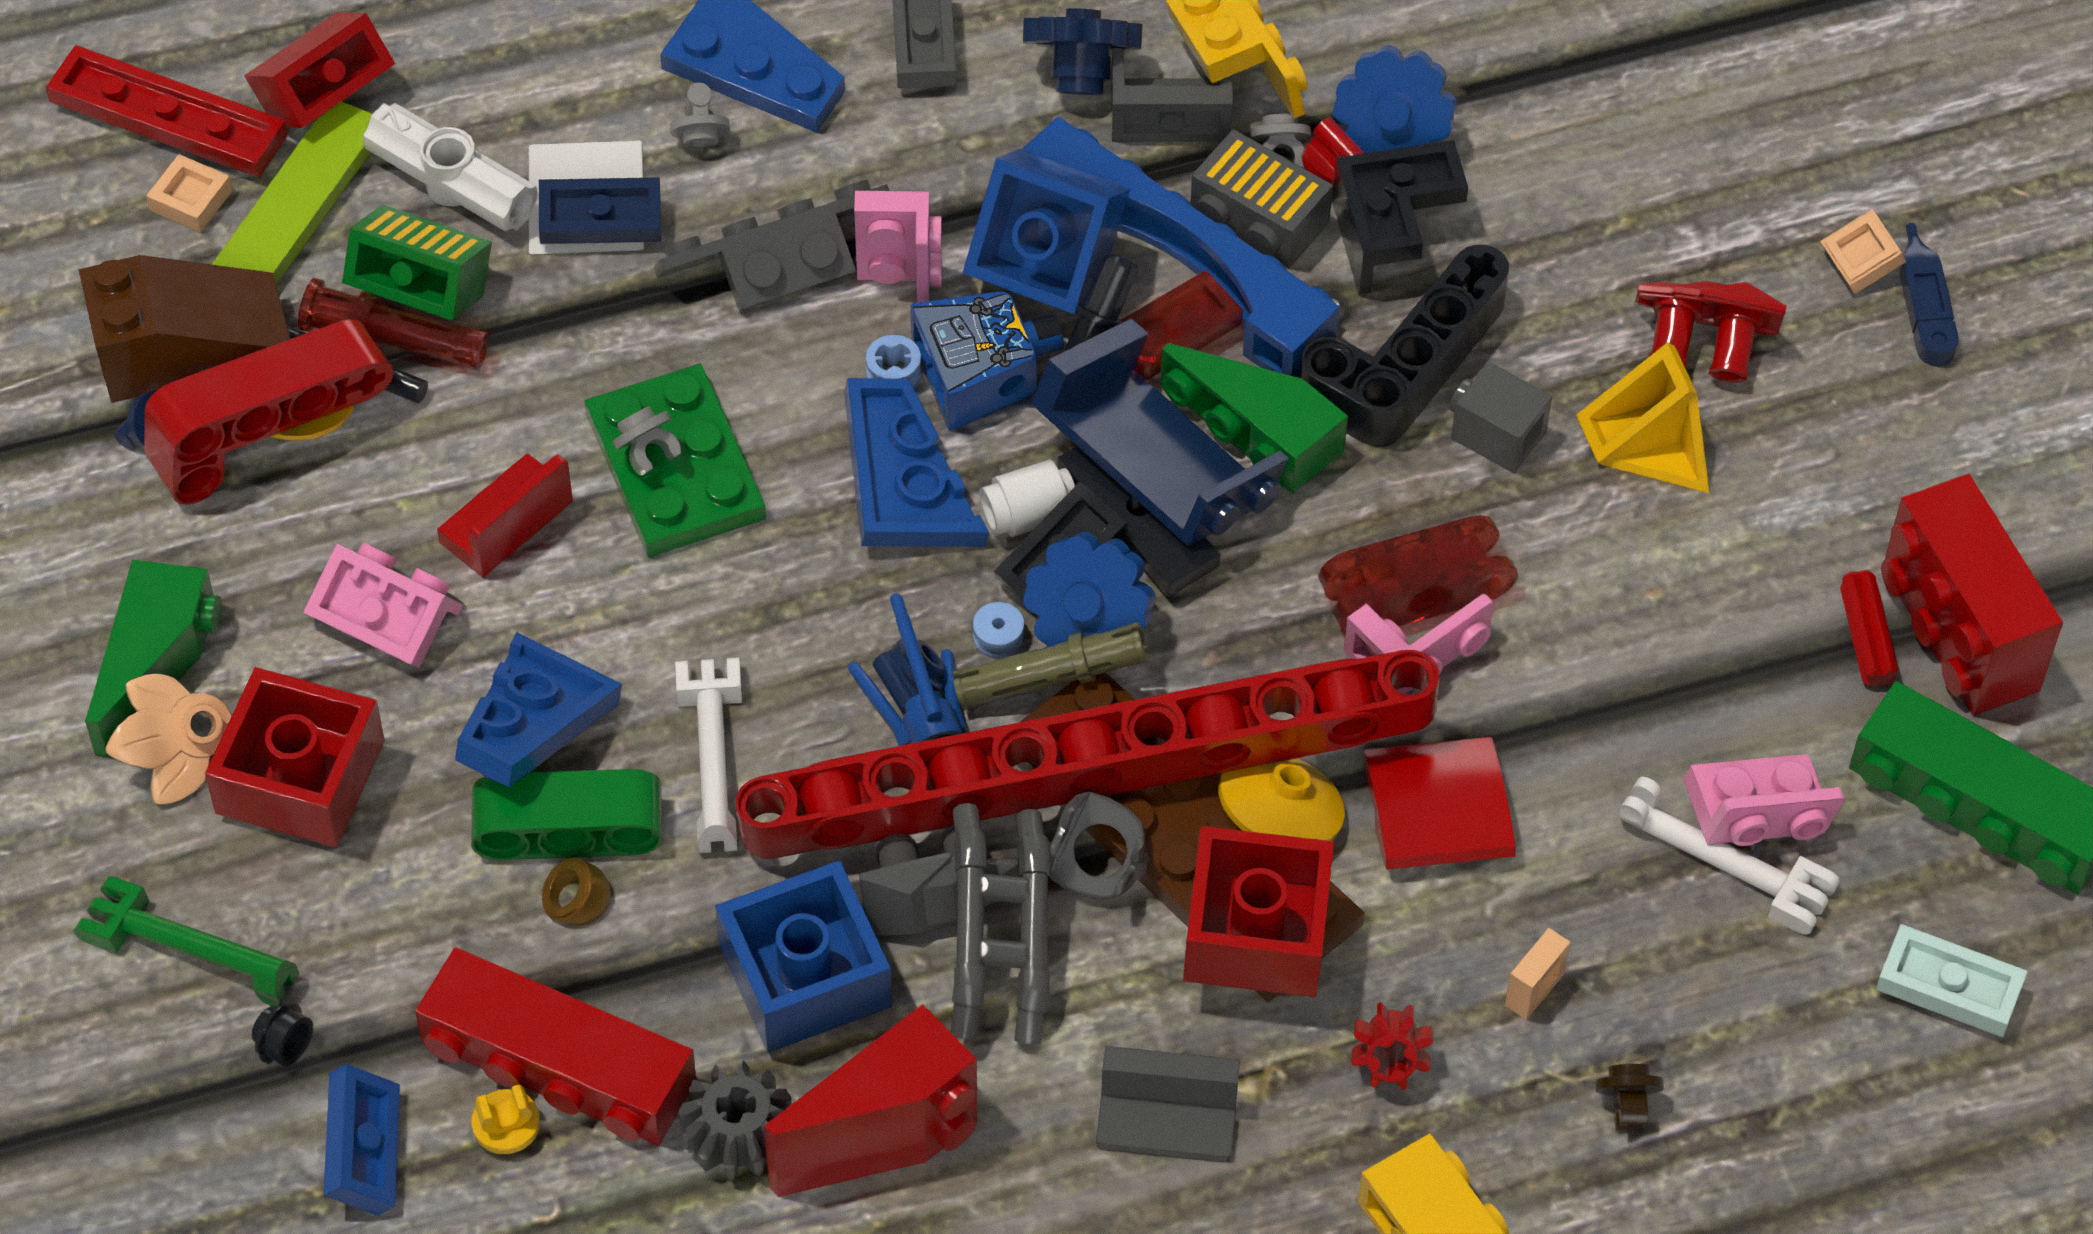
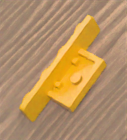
[1165,0,1308,119]

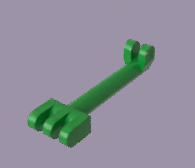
[73,876,299,1007]

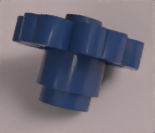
[1023,8,1143,95]

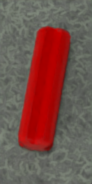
[1840,570,1898,688]

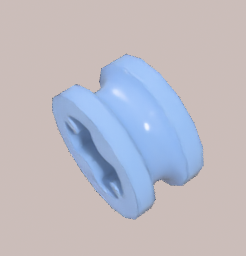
[866,334,921,389]

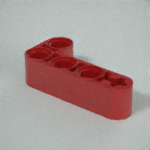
[144,319,394,505]

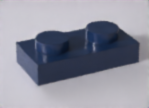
[539,177,661,244]

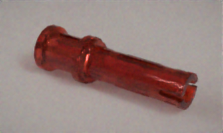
[298,277,489,371]

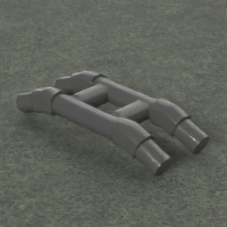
[950,803,1050,1044]

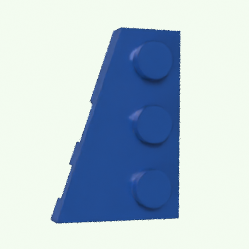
[660,0,845,133]
[844,378,989,547]
[455,632,622,787]

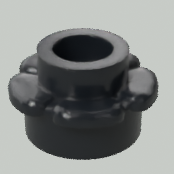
[252,1002,313,1066]

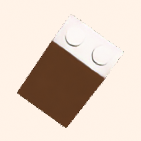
[79,255,290,403]

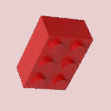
[1881,473,2063,716]

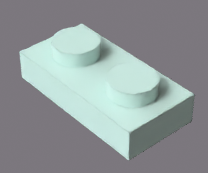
[1876,924,2028,1037]

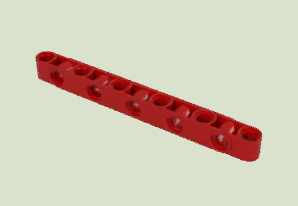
[735,650,1439,859]

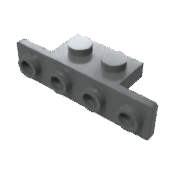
[653,180,889,312]

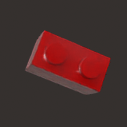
[244,12,396,128]

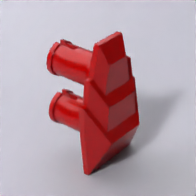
[1635,281,1787,383]

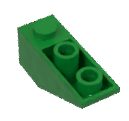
[1161,343,1348,494]

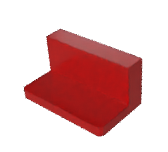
[437,453,573,578]

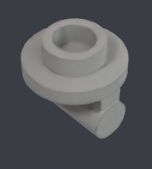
[670,83,730,148]

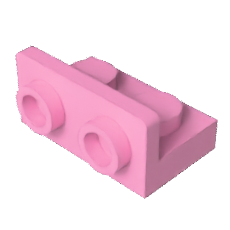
[854,191,942,303]
[303,542,463,668]
[1683,754,1845,846]

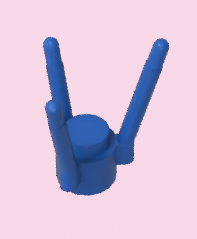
[848,593,968,746]

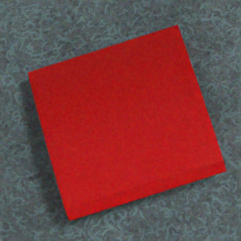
[1364,737,1516,870]

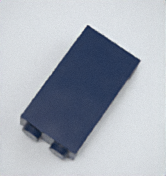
[1031,318,1289,546]

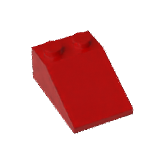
[764,1004,977,1197]

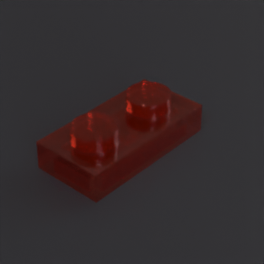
[1121,270,1243,381]

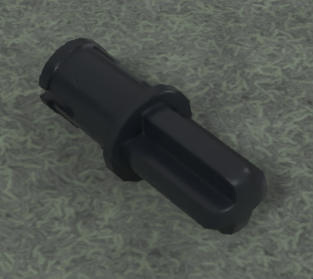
[1064,254,1138,352]

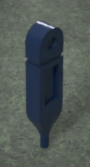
[1900,223,1958,367]

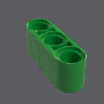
[471,769,662,860]

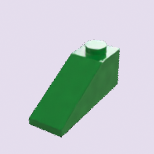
[85,559,222,757]

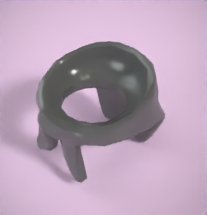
[1048,792,1150,900]

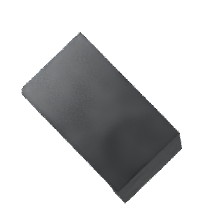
[1332,140,1468,294]

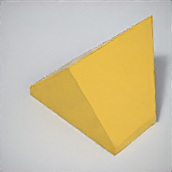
[1576,343,1710,494]

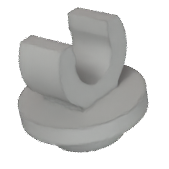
[1251,113,1311,167]
[612,406,681,476]

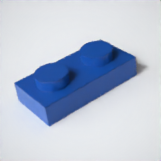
[323,1064,400,1216]

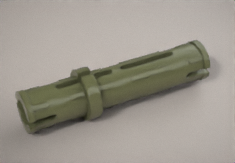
[953,621,1150,711]

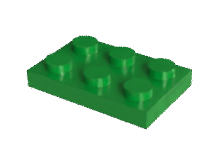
[584,363,766,558]

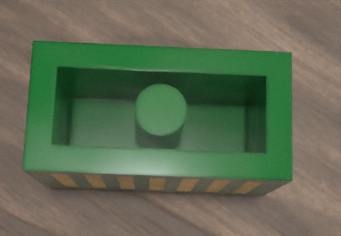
[342,205,492,321]

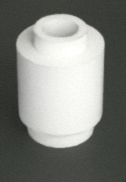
[979,459,1075,537]

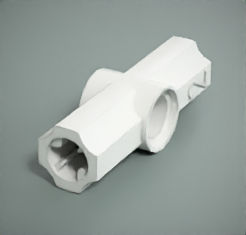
[363,103,538,232]

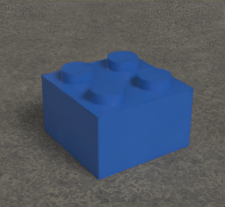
[962,149,1130,314]
[715,860,892,1053]

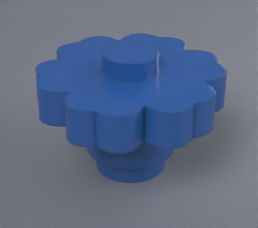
[1333,45,1457,153]
[1023,532,1156,646]

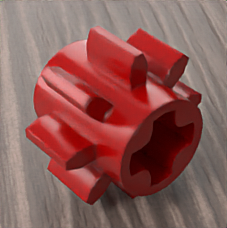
[1351,1002,1433,1090]

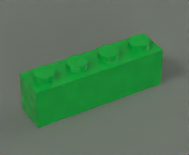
[1849,680,2093,895]

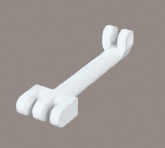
[675,657,742,854]
[1618,777,1840,935]

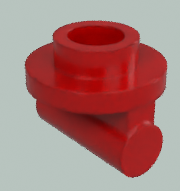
[1301,117,1365,188]

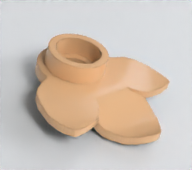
[105,674,231,804]

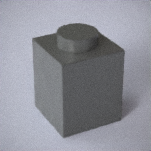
[1449,362,1552,474]

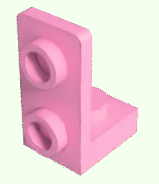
[1344,594,1494,694]

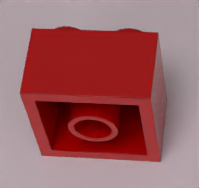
[205,667,385,848]
[1182,826,1334,997]

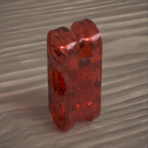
[1318,515,1518,635]

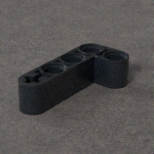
[1300,245,1509,447]

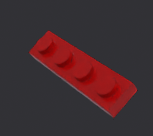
[46,45,288,178]

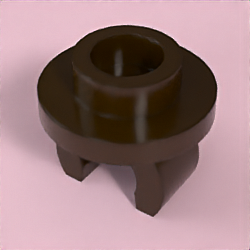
[1595,1063,1664,1131]

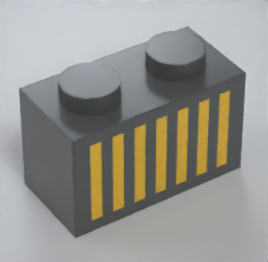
[1190,129,1333,269]

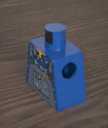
[910,291,1064,431]

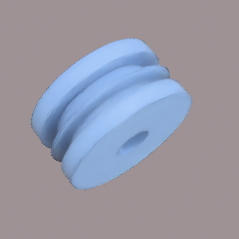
[973,602,1024,659]

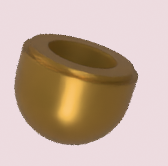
[542,857,611,925]

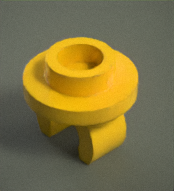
[471,1084,540,1154]

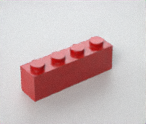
[415,947,697,1146]

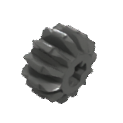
[679,1060,792,1182]

